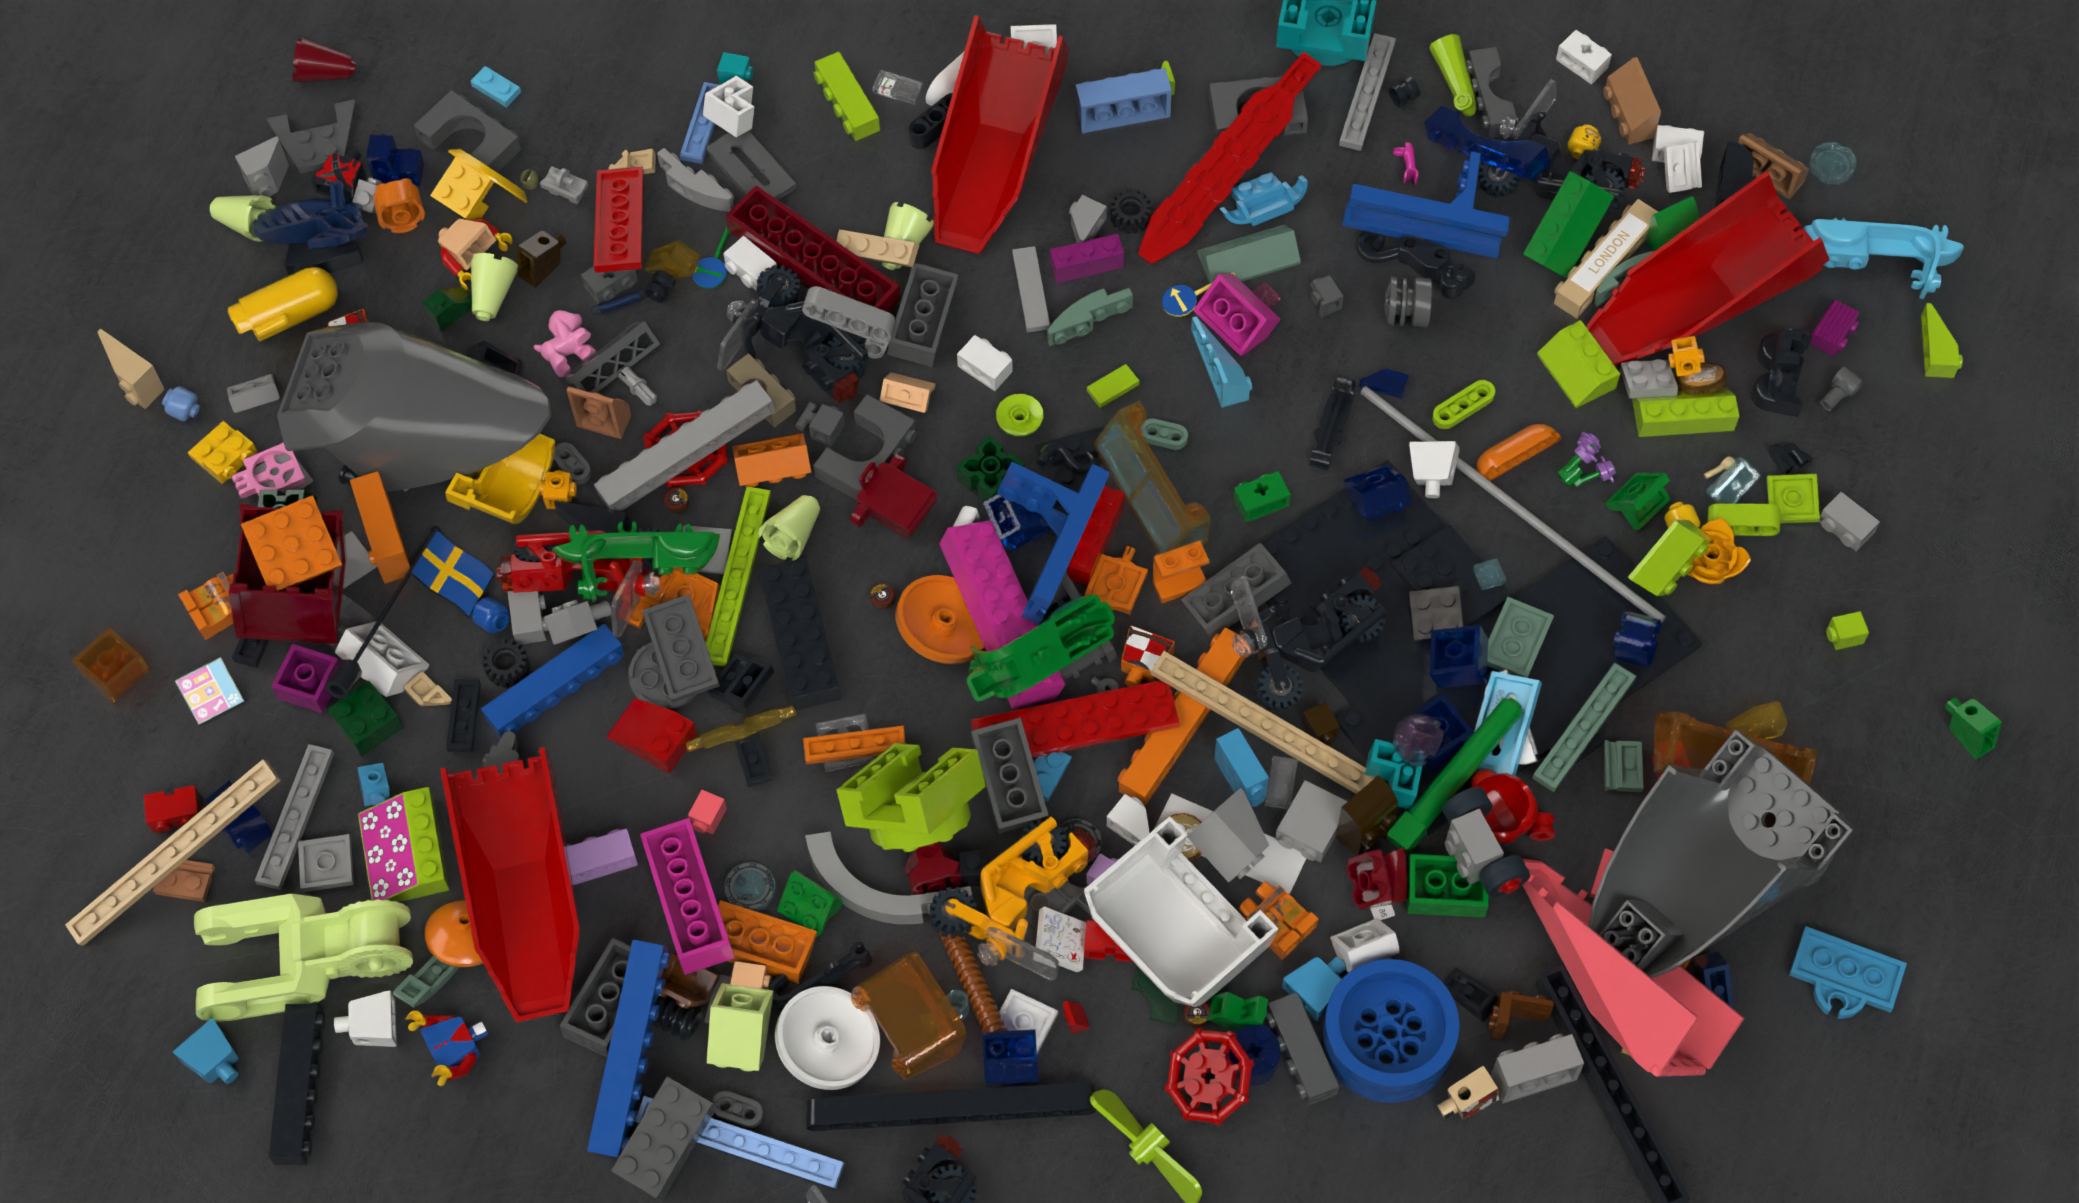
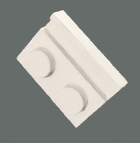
[1663,140,1702,193]

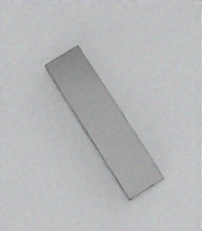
[1012,246,1050,332]

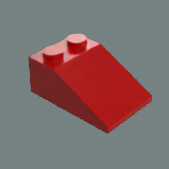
[606,698,697,774]

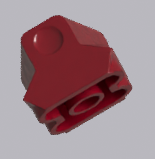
[904,842,962,895]
[1347,847,1408,910]

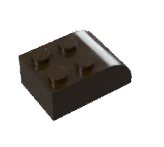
[1336,775,1398,856]

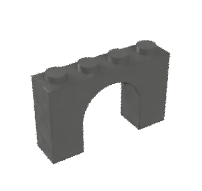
[1209,76,1308,138]
[413,90,521,173]
[813,394,917,500]

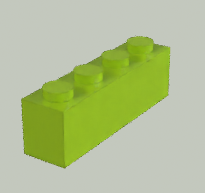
[813,52,880,141]

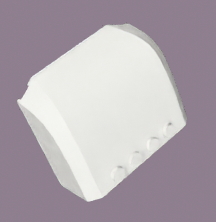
[1084,816,1278,1007]

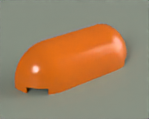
[1476,424,1561,481]

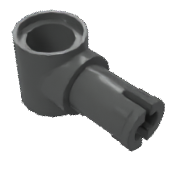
[1820,366,1864,412]

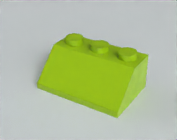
[1537,320,1620,408]
[1628,520,1712,596]

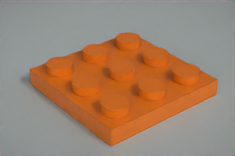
[241,495,343,592]

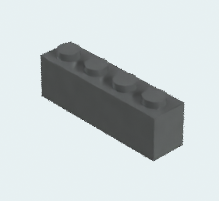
[1265,993,1339,1106]

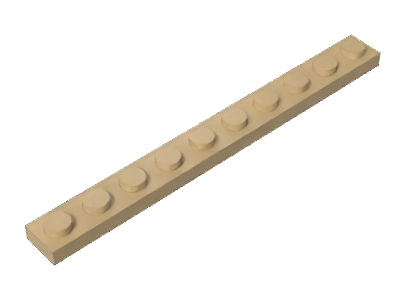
[1150,651,1375,794]
[65,759,281,946]

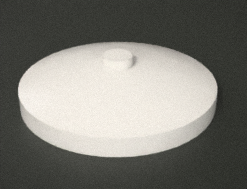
[775,986,880,1090]

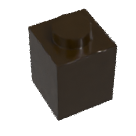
[1302,702,1340,745]

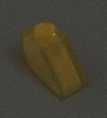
[644,240,700,279]
[1726,701,1788,741]

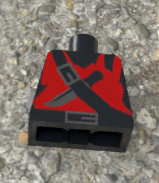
[311,149,366,202]

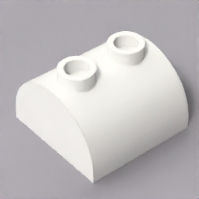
[1330,918,1399,973]

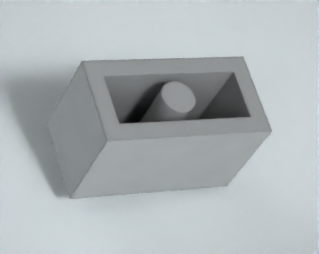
[1819,492,1880,552]
[508,590,549,645]

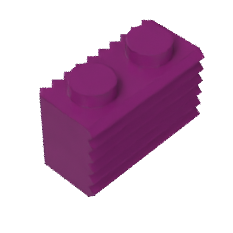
[1810,299,1860,357]

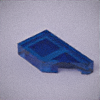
[1359,369,1409,399]

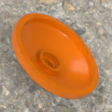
[425,901,483,967]

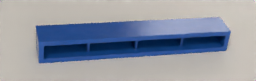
[587,940,671,1158]

